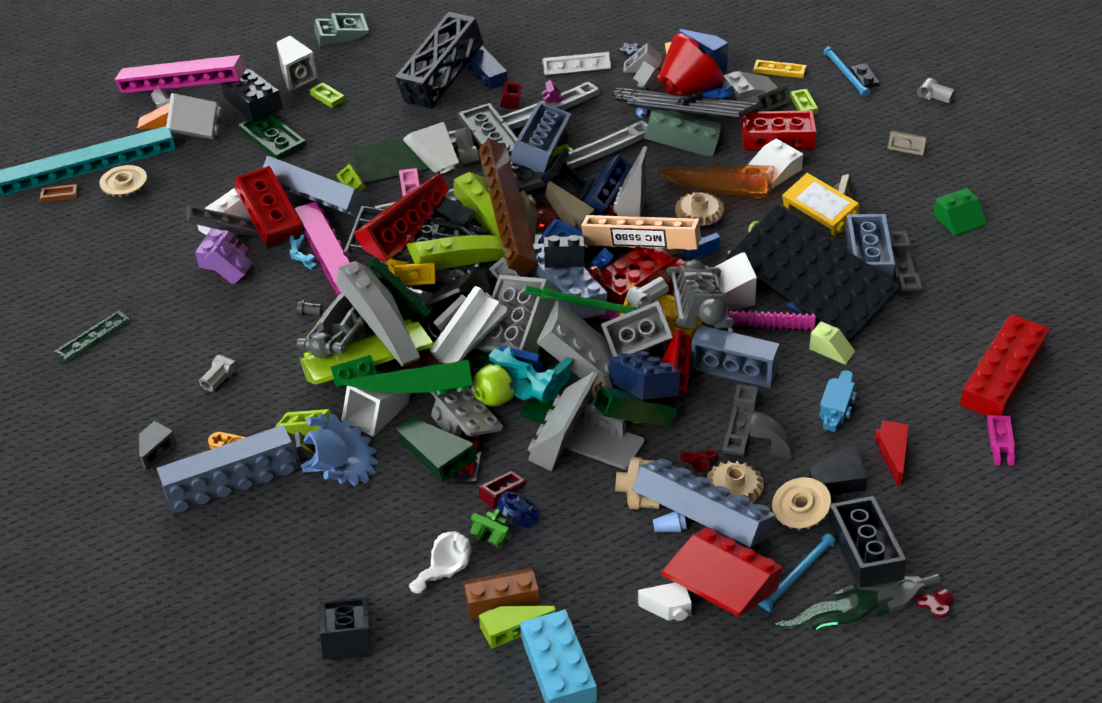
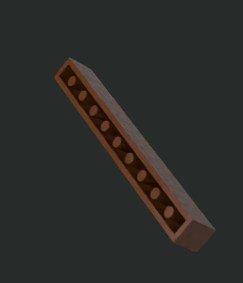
[479,138,538,275]

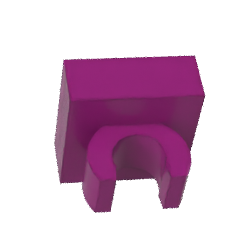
[541,80,563,104]

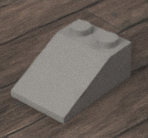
[723,71,778,102]

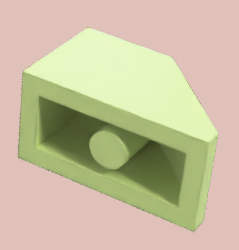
[809,322,856,365]

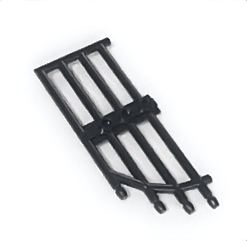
[613,88,763,119]
[343,206,499,283]

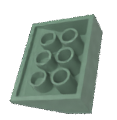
[644,109,721,156]

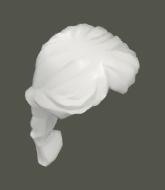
[409,531,471,594]

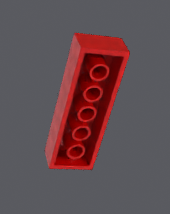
[960,314,1050,416]

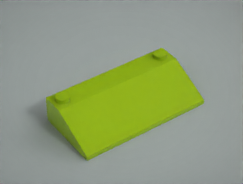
[299,319,434,385]

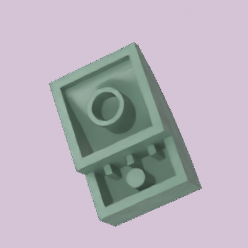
[314,13,369,46]

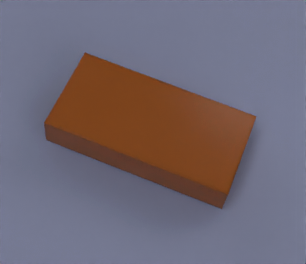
[40,184,78,203]

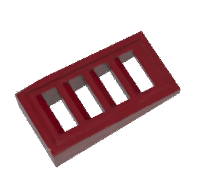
[478,471,526,509]

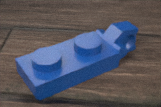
[585,248,614,277]

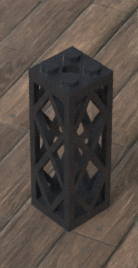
[395,12,484,109]

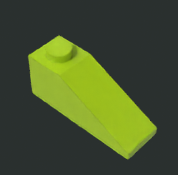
[275,409,332,436]
[479,606,556,649]

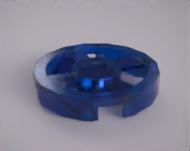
[497,491,540,527]

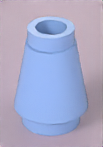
[653,511,687,533]

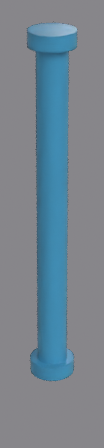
[824,47,871,97]
[759,534,836,612]

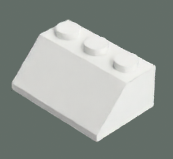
[198,188,250,237]

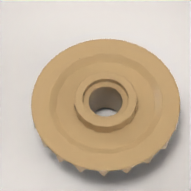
[100,165,147,198]
[675,192,724,226]
[707,460,764,503]
[772,477,831,531]

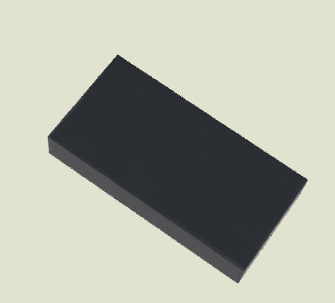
[433,196,475,228]

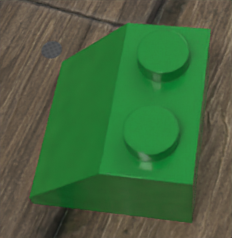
[933,188,987,236]

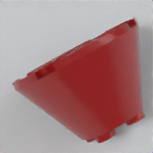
[657,33,725,95]

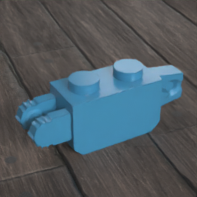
[819,370,857,432]

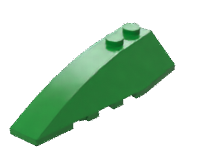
[341,360,472,395]

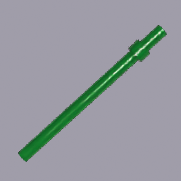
[525,286,637,314]

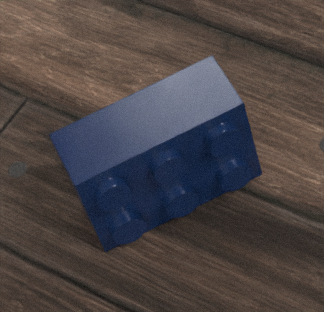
[609,351,680,400]

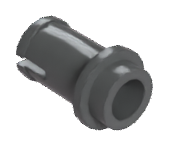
[296,300,323,316]

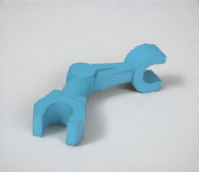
[290,235,317,270]

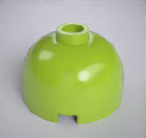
[473,364,514,407]

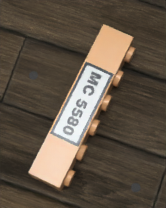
[581,215,701,250]

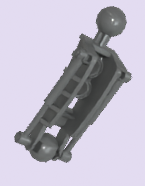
[666,259,734,328]
[297,286,392,359]

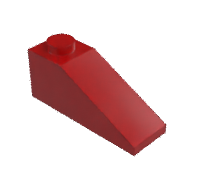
[662,330,693,398]
[875,421,908,485]

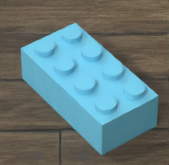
[520,609,597,703]

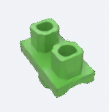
[470,508,513,548]

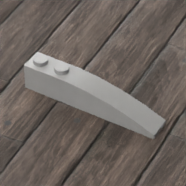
[336,261,420,367]

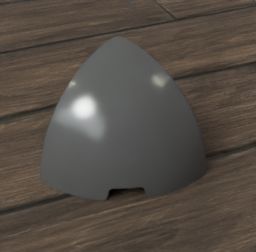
[750,411,792,458]

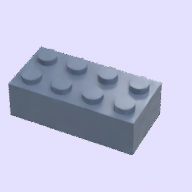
[845,214,895,280]
[691,325,779,388]

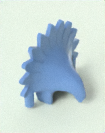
[301,414,378,486]

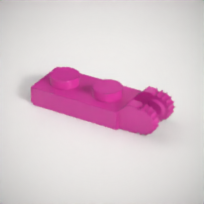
[987,415,1015,466]

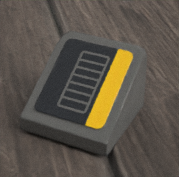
[295,431,315,460]

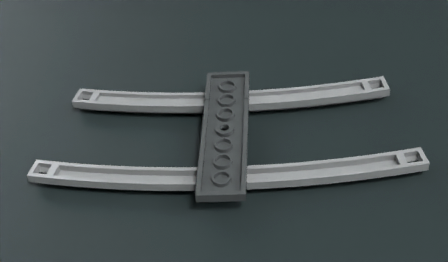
[375,81,648,210]

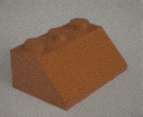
[462,568,540,619]

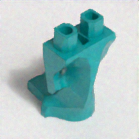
[489,347,573,403]

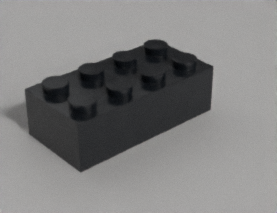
[221,69,283,121]
[829,496,906,588]

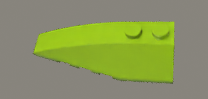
[454,172,500,236]
[407,235,505,270]

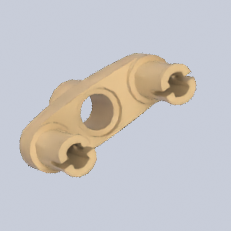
[615,457,659,510]

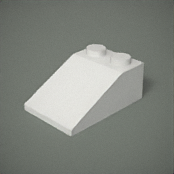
[738,138,803,193]

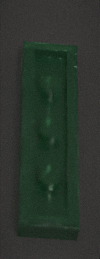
[54,310,131,364]

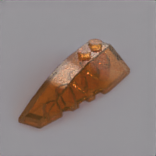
[659,165,774,199]

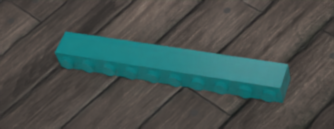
[0,126,176,196]

